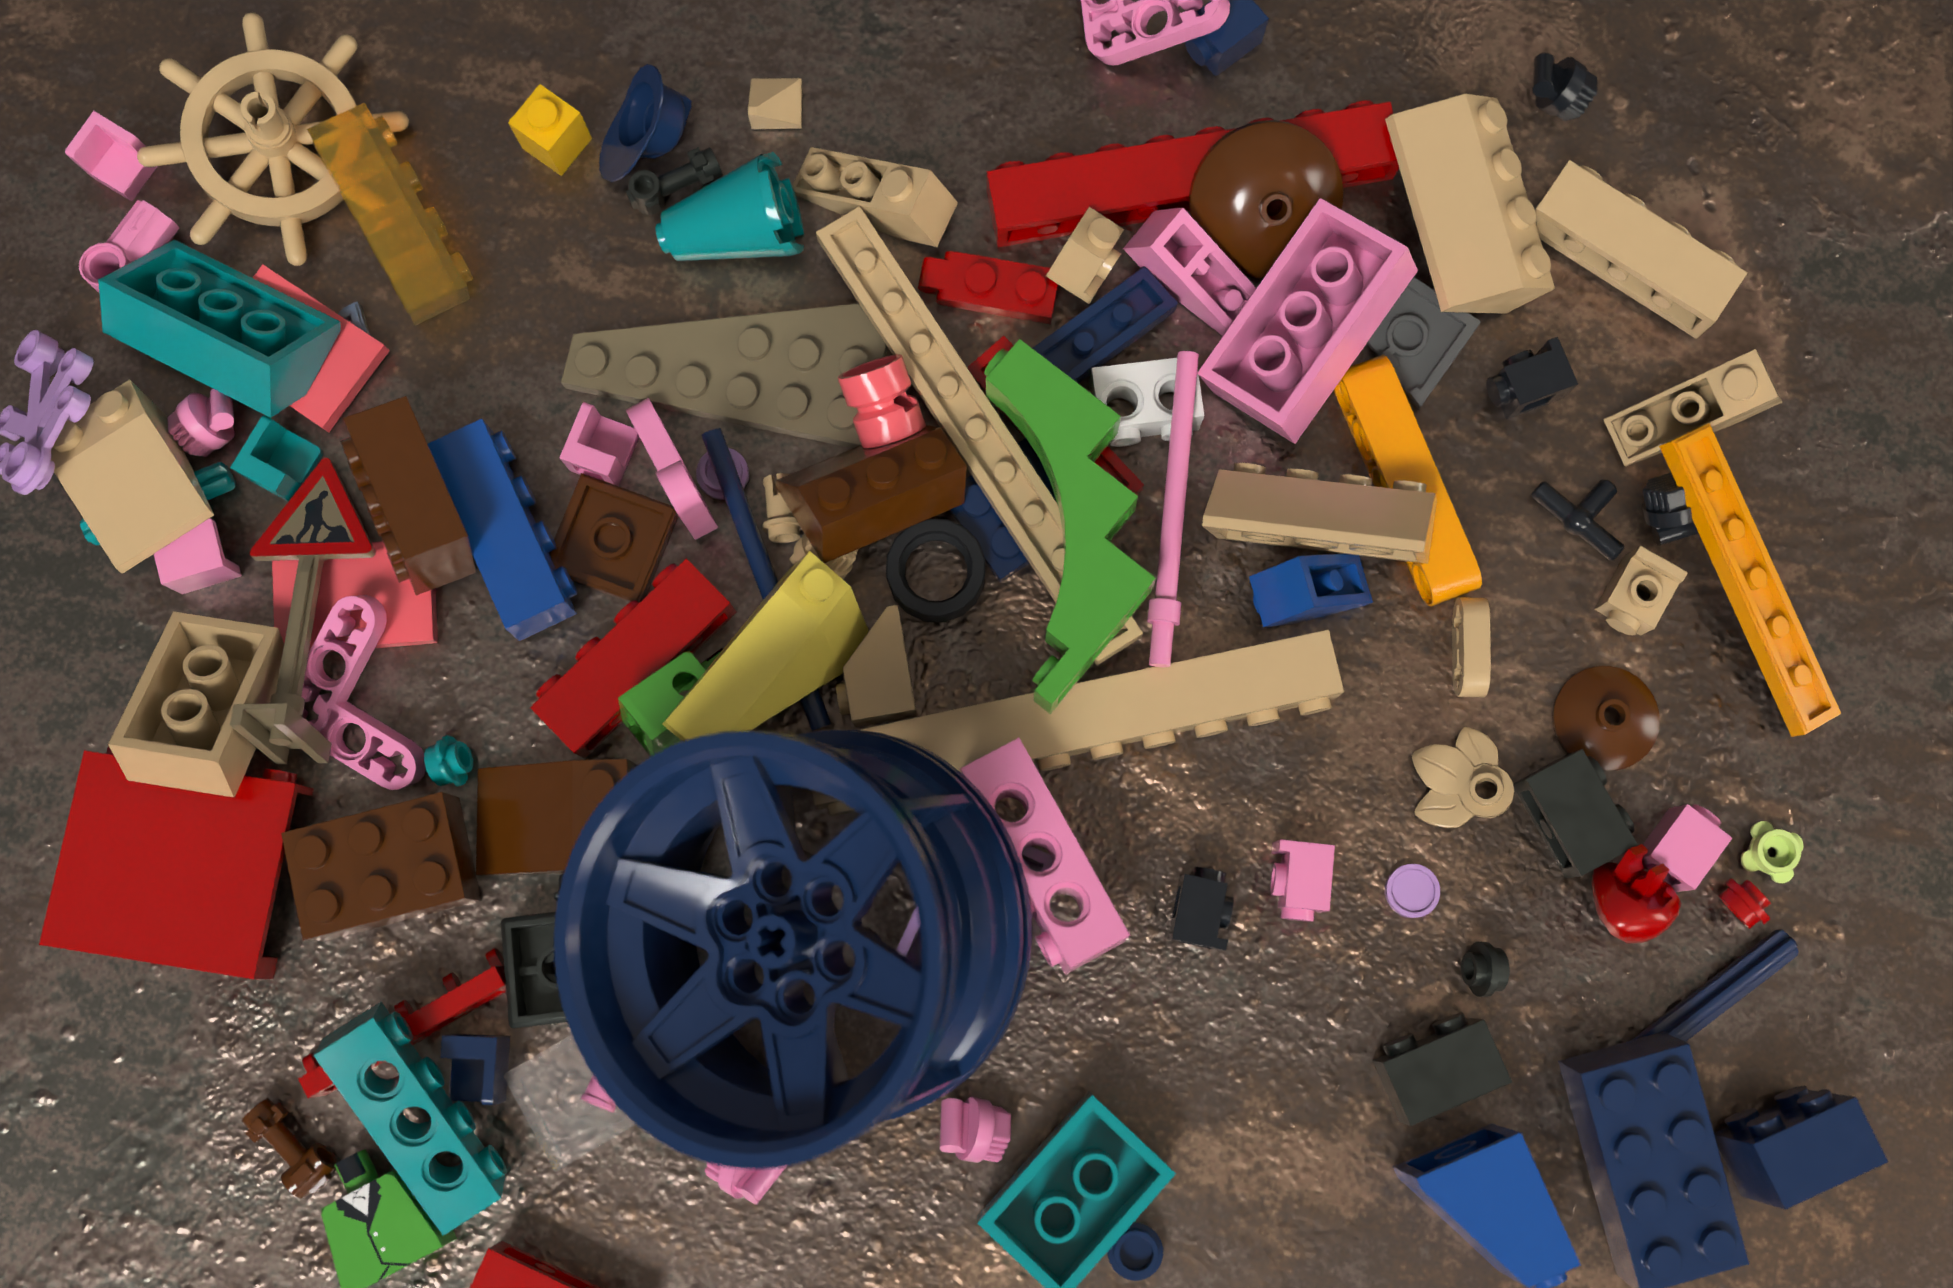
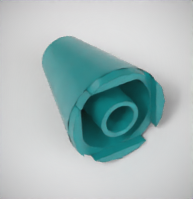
[656,152,804,261]

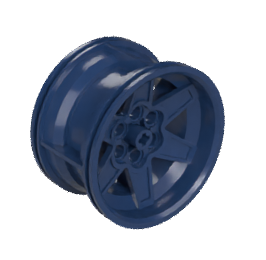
[554,730,1032,1169]

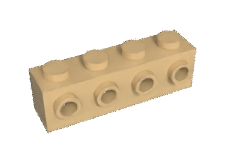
[1535,160,1748,339]

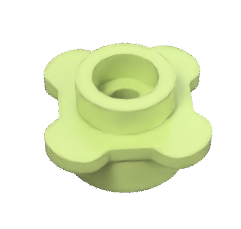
[1740,821,1804,883]

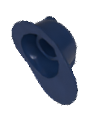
[599,64,692,182]

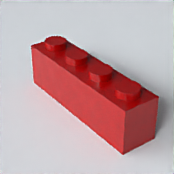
[530,558,737,759]

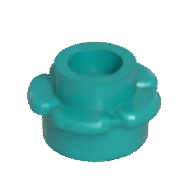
[424,735,473,787]

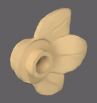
[1412,727,1514,828]

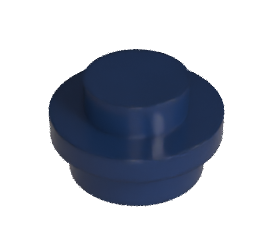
[1107,1222,1163,1281]

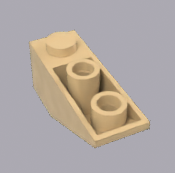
[792,147,958,247]
[1603,349,1783,466]

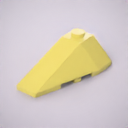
[662,551,869,741]

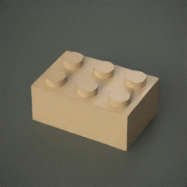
[108,611,284,798]

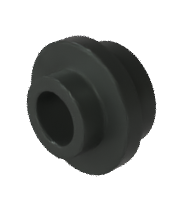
[1461,942,1510,997]

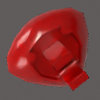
[1592,844,1681,944]

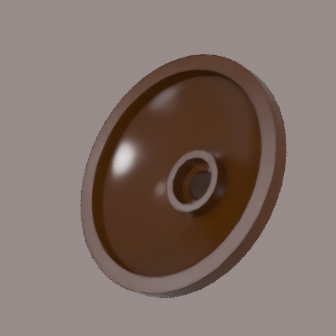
[1189,120,1343,278]

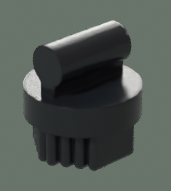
[1533,53,1597,122]
[1642,472,1699,546]

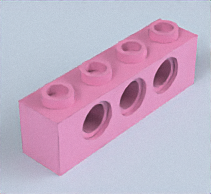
[960,738,1130,975]

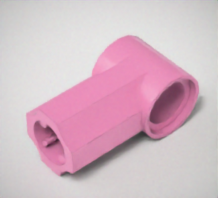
[79,200,179,293]

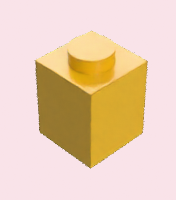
[508,84,592,176]

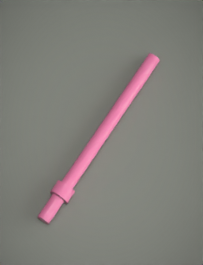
[1147,351,1199,667]

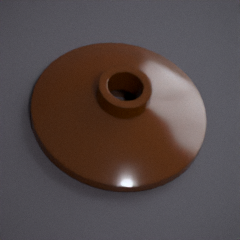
[1552,666,1660,771]

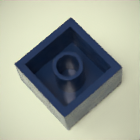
[1714,1086,1888,1210]

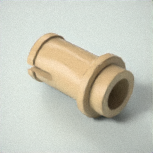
[762,473,802,543]

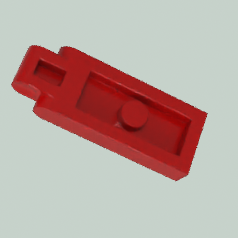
[918,251,1058,325]

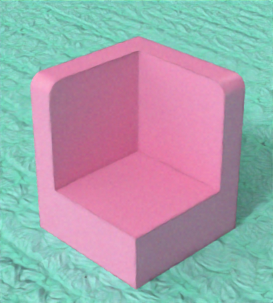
[65,111,158,201]
[559,402,639,486]
[154,518,242,594]

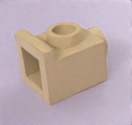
[1046,207,1124,304]
[1594,546,1688,636]

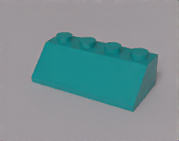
[98,240,341,418]

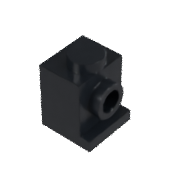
[1486,337,1578,420]
[1167,867,1234,951]

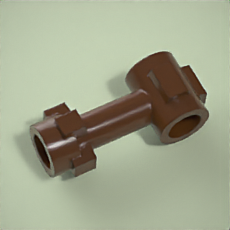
[241,1098,338,1199]

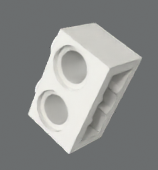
[1089,358,1204,447]

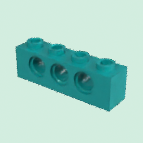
[313,1001,507,1236]

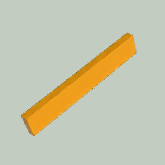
[1659,423,1841,737]

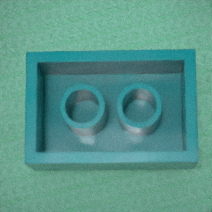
[977,1091,1176,1288]

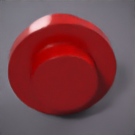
[1718,878,1771,929]

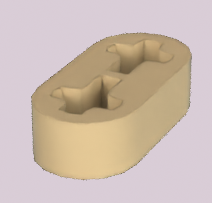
[1452,597,1491,697]

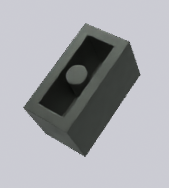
[1513,749,1638,878]
[1372,1013,1512,1126]

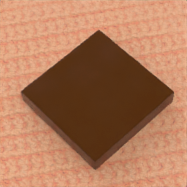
[549,473,679,603]

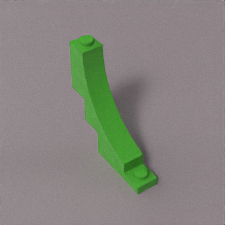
[984,339,1156,714]

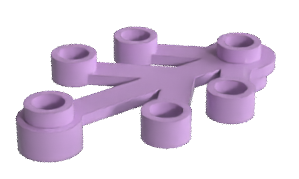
[0,330,93,495]

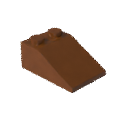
[476,759,638,876]

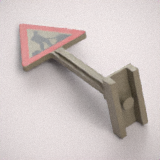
[230,457,376,764]

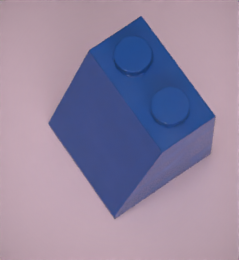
[1393,1124,1581,1288]

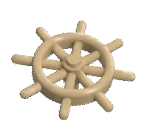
[137,12,409,266]

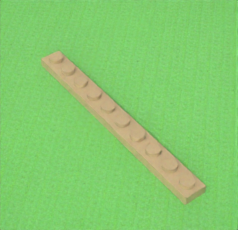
[816,206,1143,665]

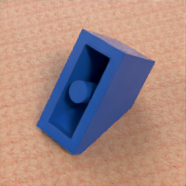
[1249,554,1373,627]

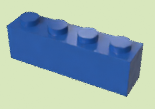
[428,418,577,641]

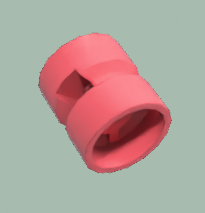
[838,354,926,449]

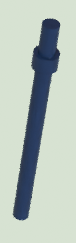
[701,428,832,731]

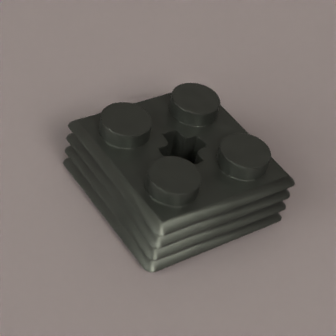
[501,912,567,1028]

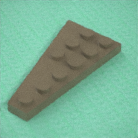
[561,303,888,448]

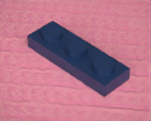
[1032,266,1178,384]

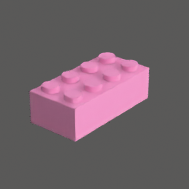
[1197,198,1418,444]

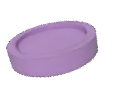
[1385,864,1440,918]

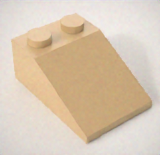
[51,379,214,574]

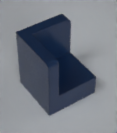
[440,1034,510,1105]

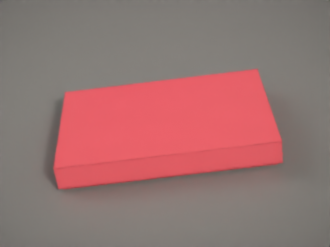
[253,265,390,433]
[272,541,438,652]

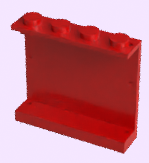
[39,745,314,979]

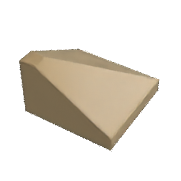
[748,78,802,129]

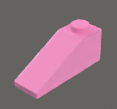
[1123,208,1257,336]

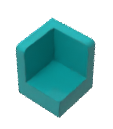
[230,415,324,502]

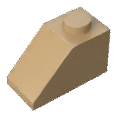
[836,605,917,727]

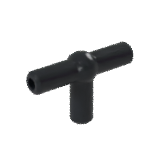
[1531,479,1625,561]

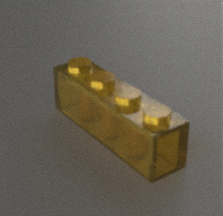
[307,103,473,326]

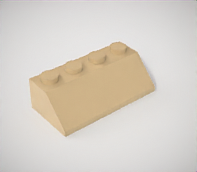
[1385,94,1555,314]
[1202,463,1437,564]

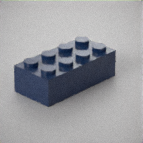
[1558,1032,1749,1288]

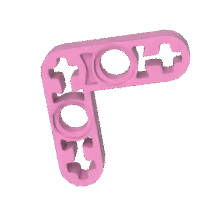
[1081,0,1230,66]
[626,398,718,540]
[301,595,426,790]

